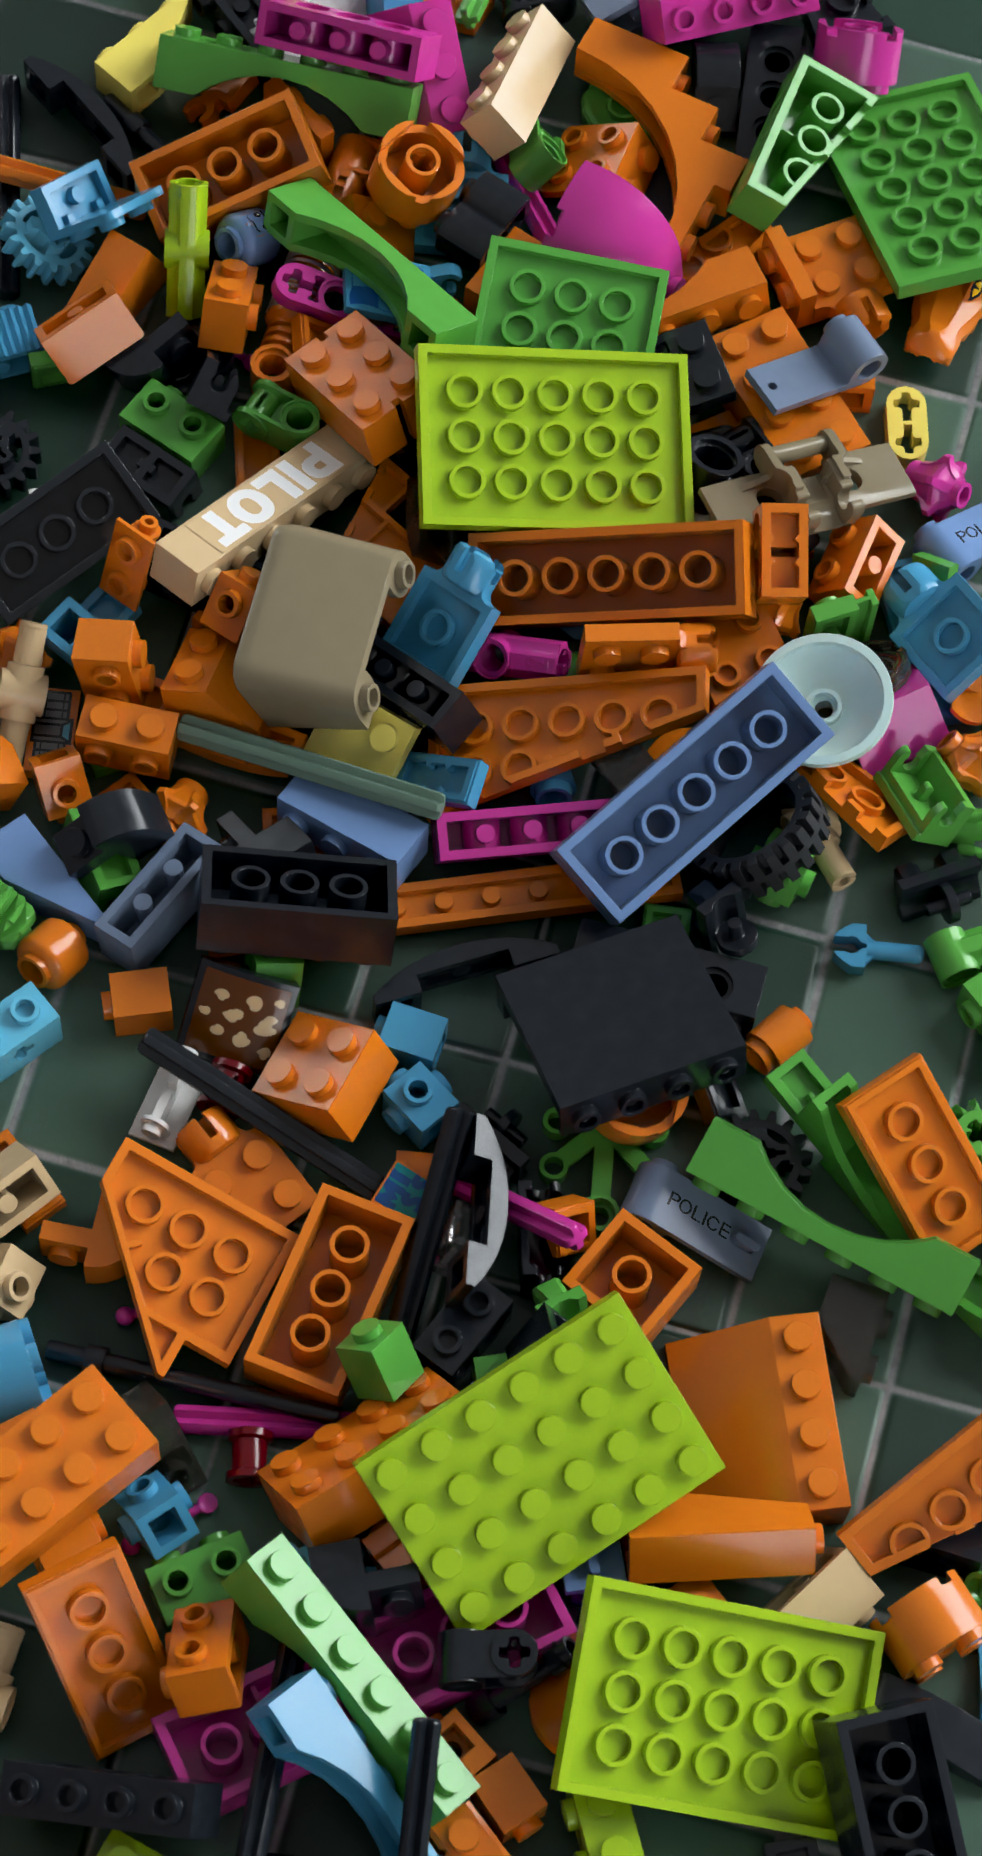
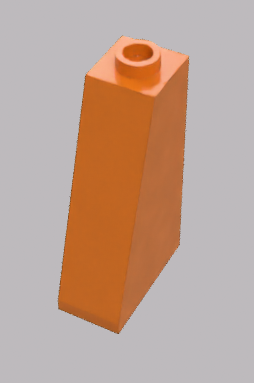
[620,1493,824,1584]

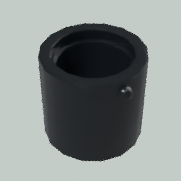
[691,434,744,515]

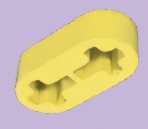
[883,386,929,470]

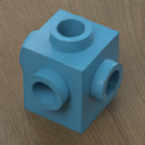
[382,1061,459,1150]
[113,1470,200,1561]

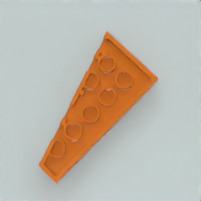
[426,665,710,823]

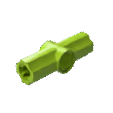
[164,178,210,320]

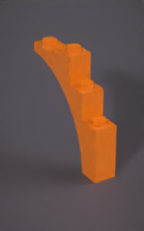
[574,17,748,262]

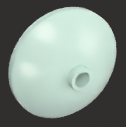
[762,633,894,768]

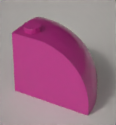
[541,160,686,299]

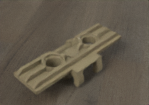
[698,428,917,535]

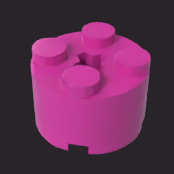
[813,18,904,95]

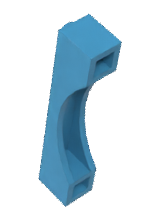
[245,1668,441,1856]

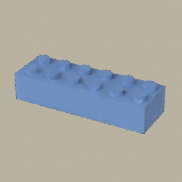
[549,661,835,925]

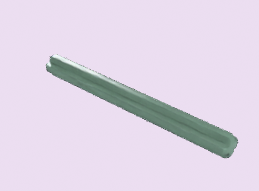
[177,714,446,820]

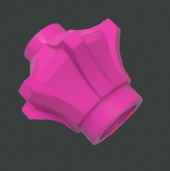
[905,454,972,522]

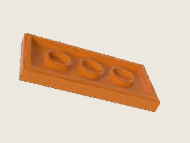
[835,1053,982,1253]
[17,1536,175,1761]

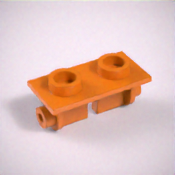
[99,515,161,612]

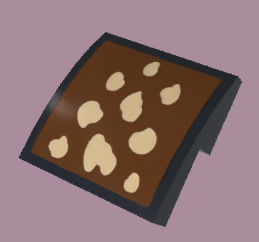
[176,954,300,1075]

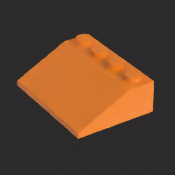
[664,1312,852,1526]

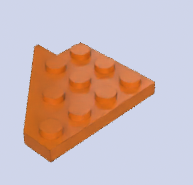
[99,1137,299,1381]

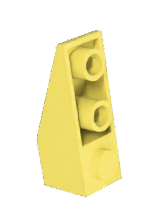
[94,0,193,113]

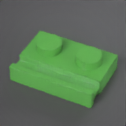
[803,588,879,646]

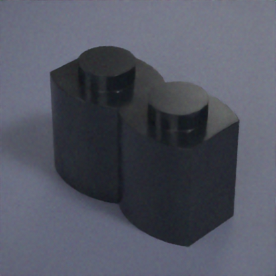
[433,171,531,274]

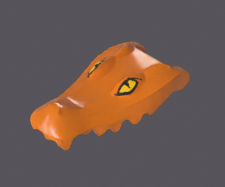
[904,279,982,367]

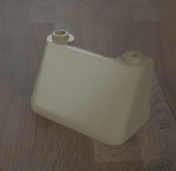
[233,525,416,730]

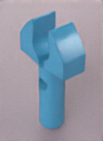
[832,923,924,975]

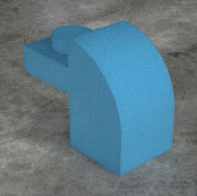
[42,586,142,668]

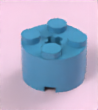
[0,1317,52,1424]

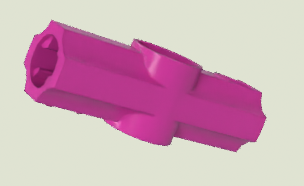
[468,629,572,679]

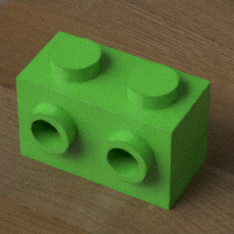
[119,378,225,478]
[144,1530,252,1633]

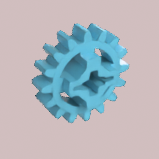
[0,196,94,286]

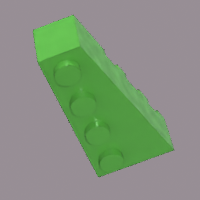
[726,54,879,232]

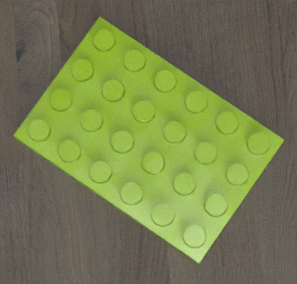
[414,343,695,532]
[352,1290,726,1630]
[550,1574,886,1841]

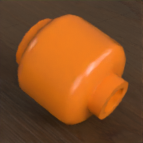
[17,918,89,990]

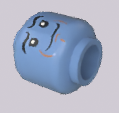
[214,207,281,267]

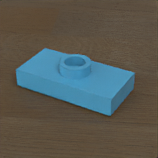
[397,751,489,810]

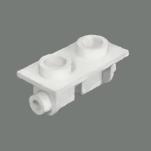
[128,1045,201,1153]

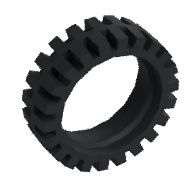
[692,770,831,900]

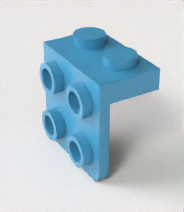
[29,159,164,243]

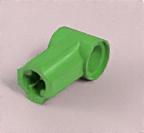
[923,925,982,989]

